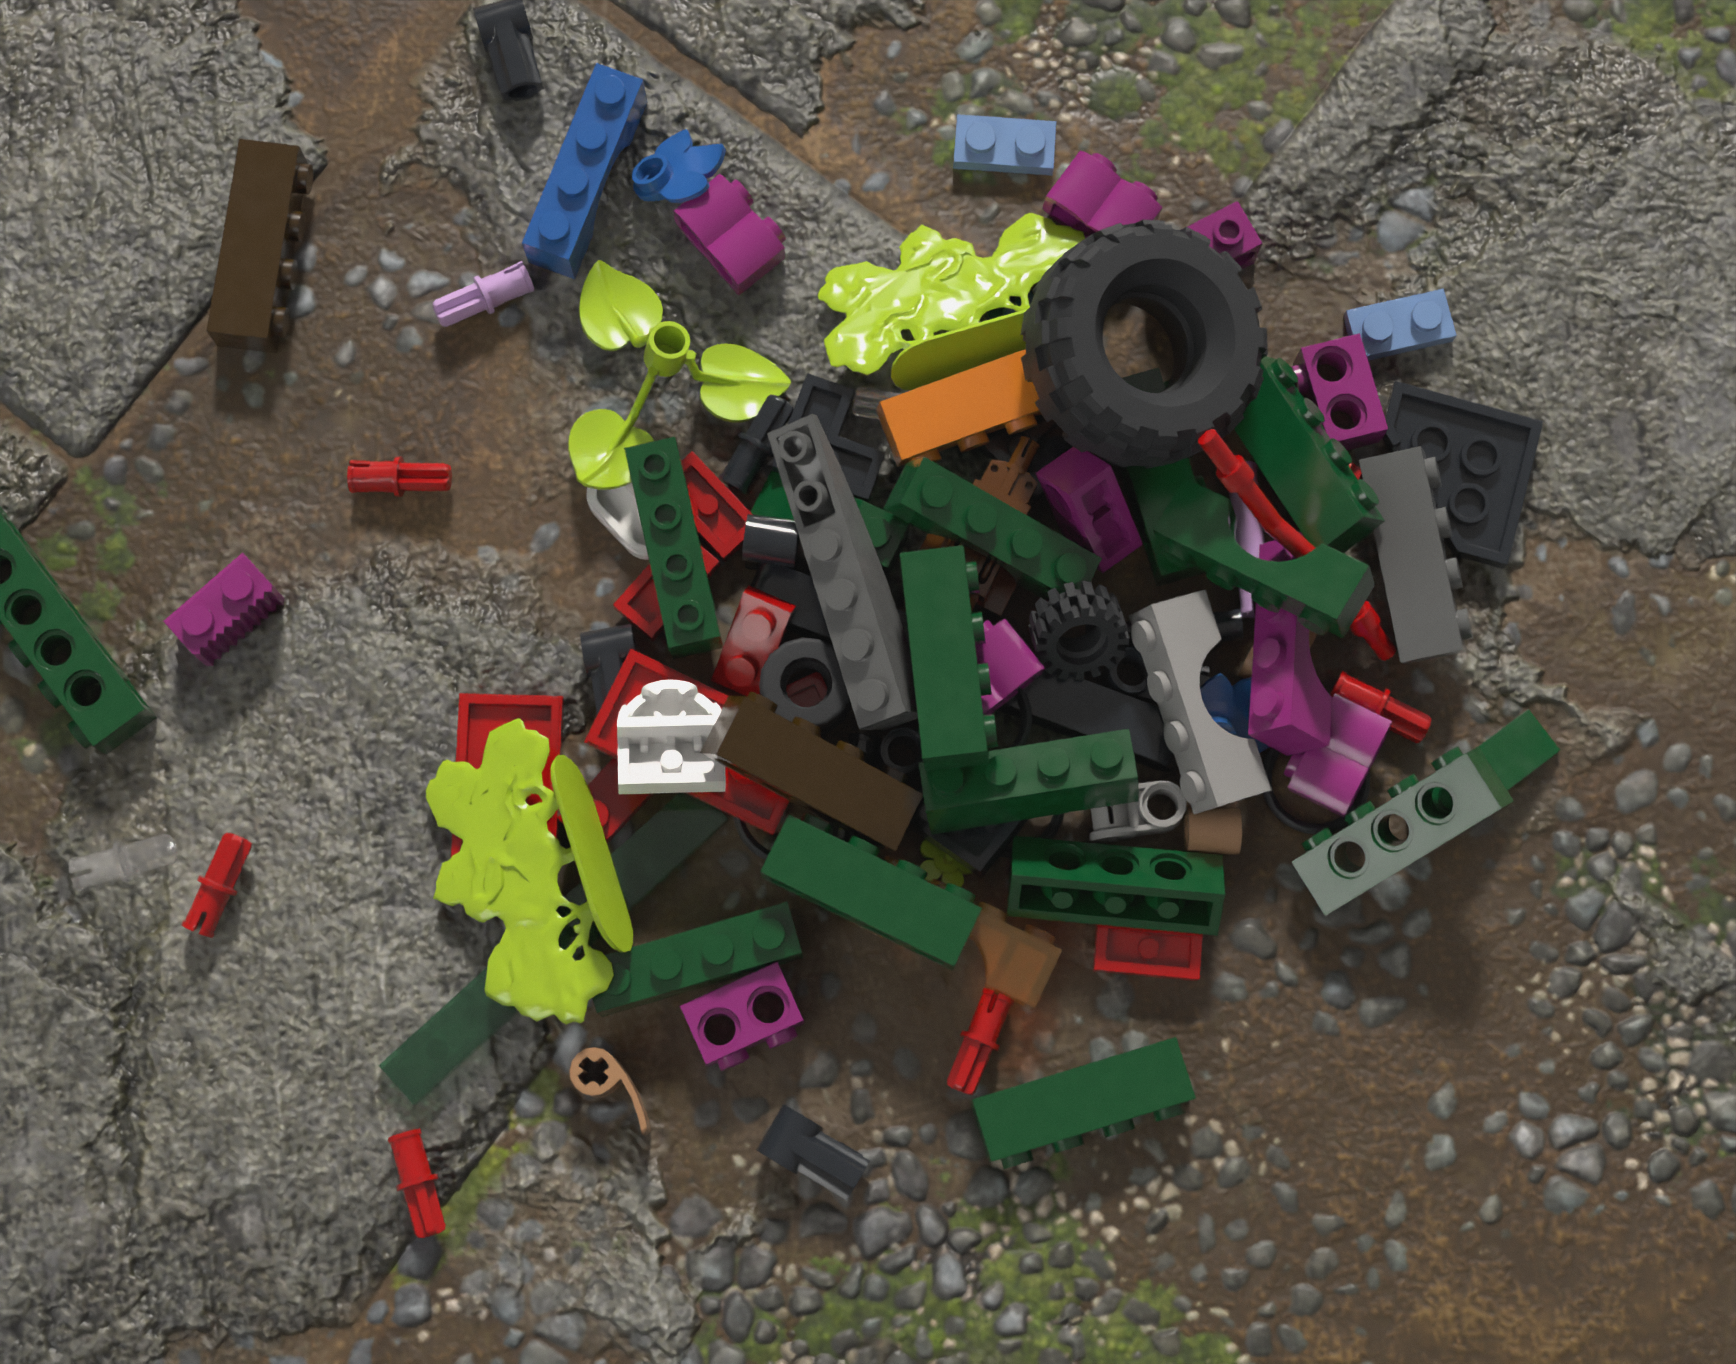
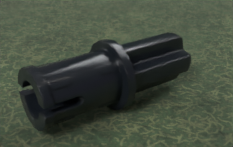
[718,395,794,495]

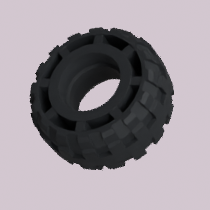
[1020,219,1268,468]

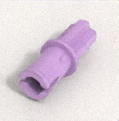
[433,261,534,327]

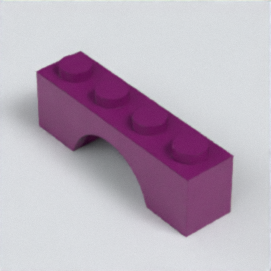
[1248,532,1332,756]

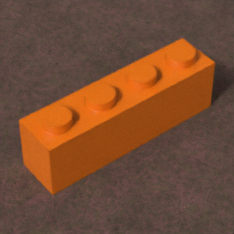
[876,349,1042,467]

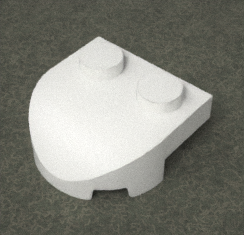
[617,680,726,794]

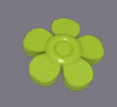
[919,839,973,889]

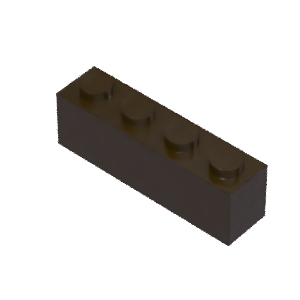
[206,139,313,353]
[700,692,923,851]

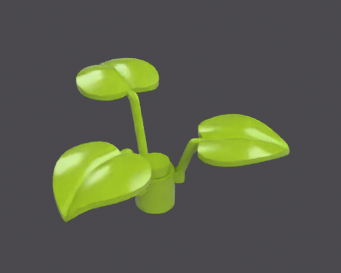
[568,260,791,490]

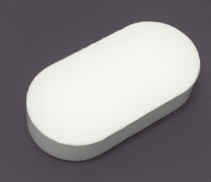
[587,483,649,560]

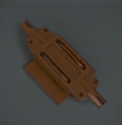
[920,436,1040,620]

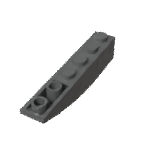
[767,414,918,731]

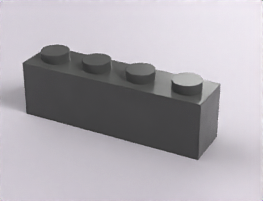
[1359,446,1473,664]

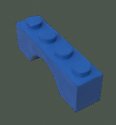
[522,63,648,279]

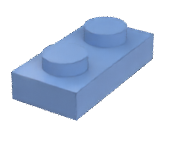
[953,114,1056,176]
[1343,288,1457,361]

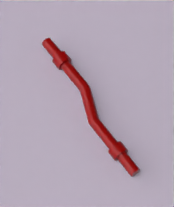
[1198,429,1397,660]

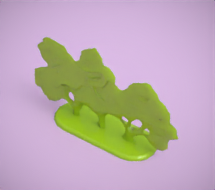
[817,213,1086,391]
[426,718,633,1025]

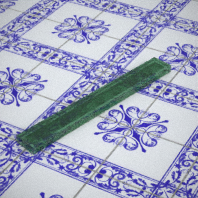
[379,793,728,1105]

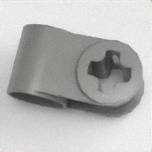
[1089,780,1187,843]

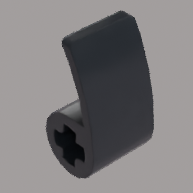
[742,514,799,570]

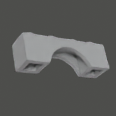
[1129,590,1271,815]

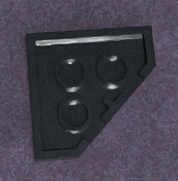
[1382,381,1543,569]

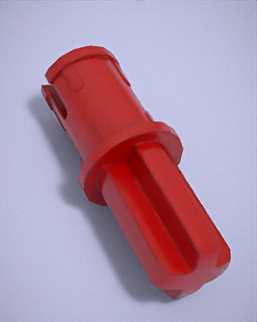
[347,456,452,497]
[1330,671,1432,743]
[181,832,252,938]
[947,988,1014,1095]
[388,1128,446,1238]

